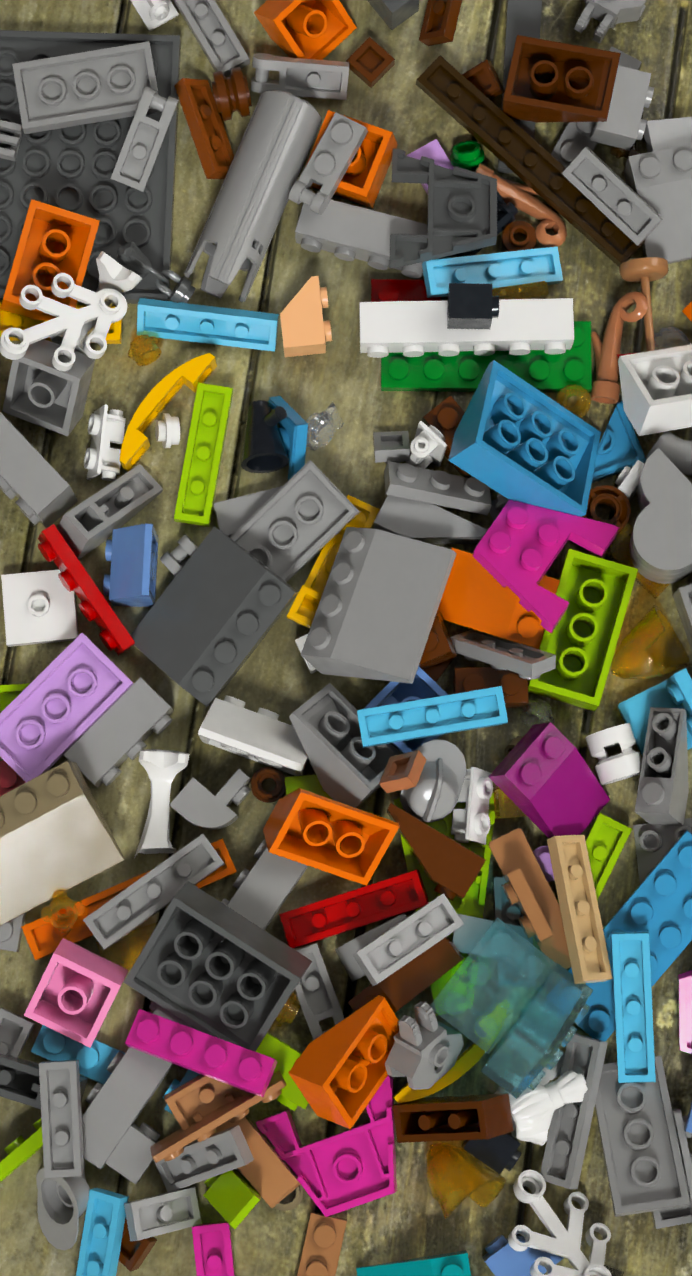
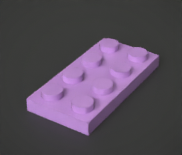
[0,633,134,782]

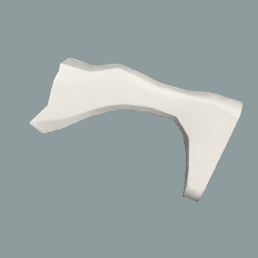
[45,251,142,355]
[134,749,189,858]

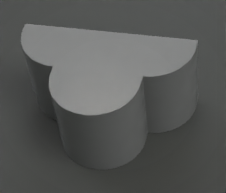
[629,448,692,584]

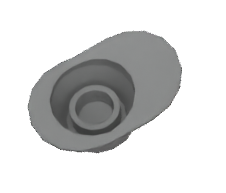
[400,739,466,823]
[36,1167,90,1251]

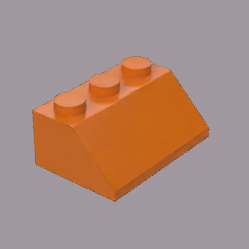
[0,199,100,320]
[263,788,400,886]

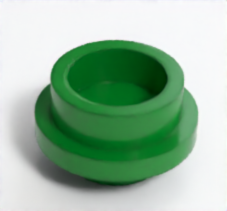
[450,141,485,171]

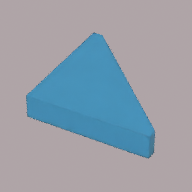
[267,396,308,481]
[592,401,646,483]

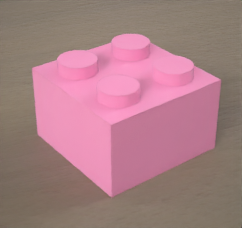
[24,938,129,1048]

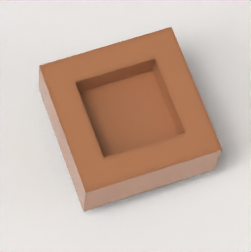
[379,750,427,793]

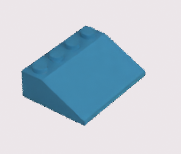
[448,360,601,517]

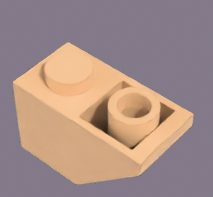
[280,276,332,357]

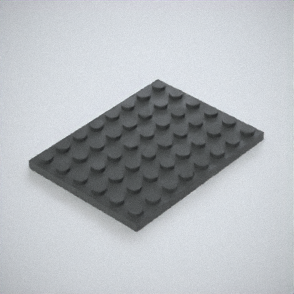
[0,30,181,304]

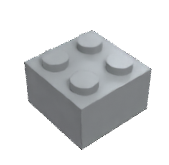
[2,339,95,437]

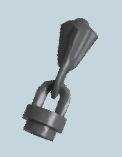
[117,241,196,303]

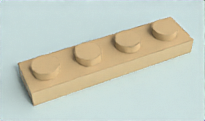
[547,835,613,984]

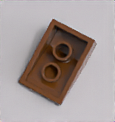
[503,35,621,123]

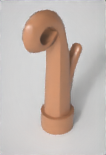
[476,164,567,247]
[590,292,648,404]

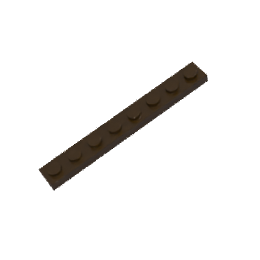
[416,55,646,267]

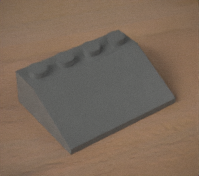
[130,526,298,707]
[124,881,312,1051]

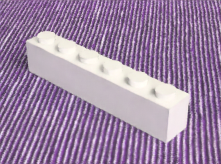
[359,298,574,358]

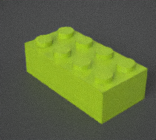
[528,549,638,711]

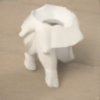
[495,1053,588,1146]

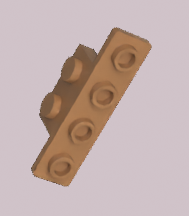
[489,828,571,975]
[150,1071,287,1163]

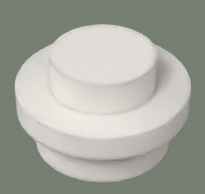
[155,413,180,449]

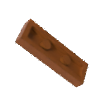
[175,78,234,179]

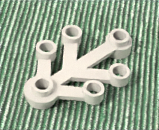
[0,273,128,371]
[508,1170,612,1276]

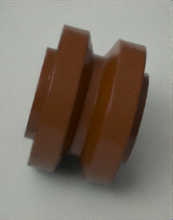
[211,67,252,121]
[582,485,631,536]

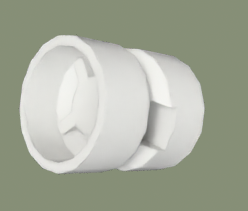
[585,723,642,786]

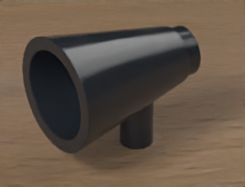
[241,400,289,473]

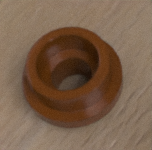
[502,221,537,252]
[251,767,286,803]

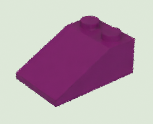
[488,722,610,838]

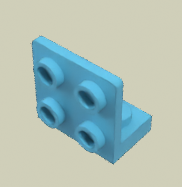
[617,668,692,756]

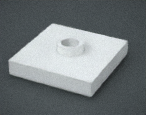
[1,570,79,647]

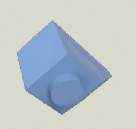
[482,1235,564,1276]

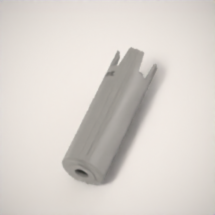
[184,90,322,303]

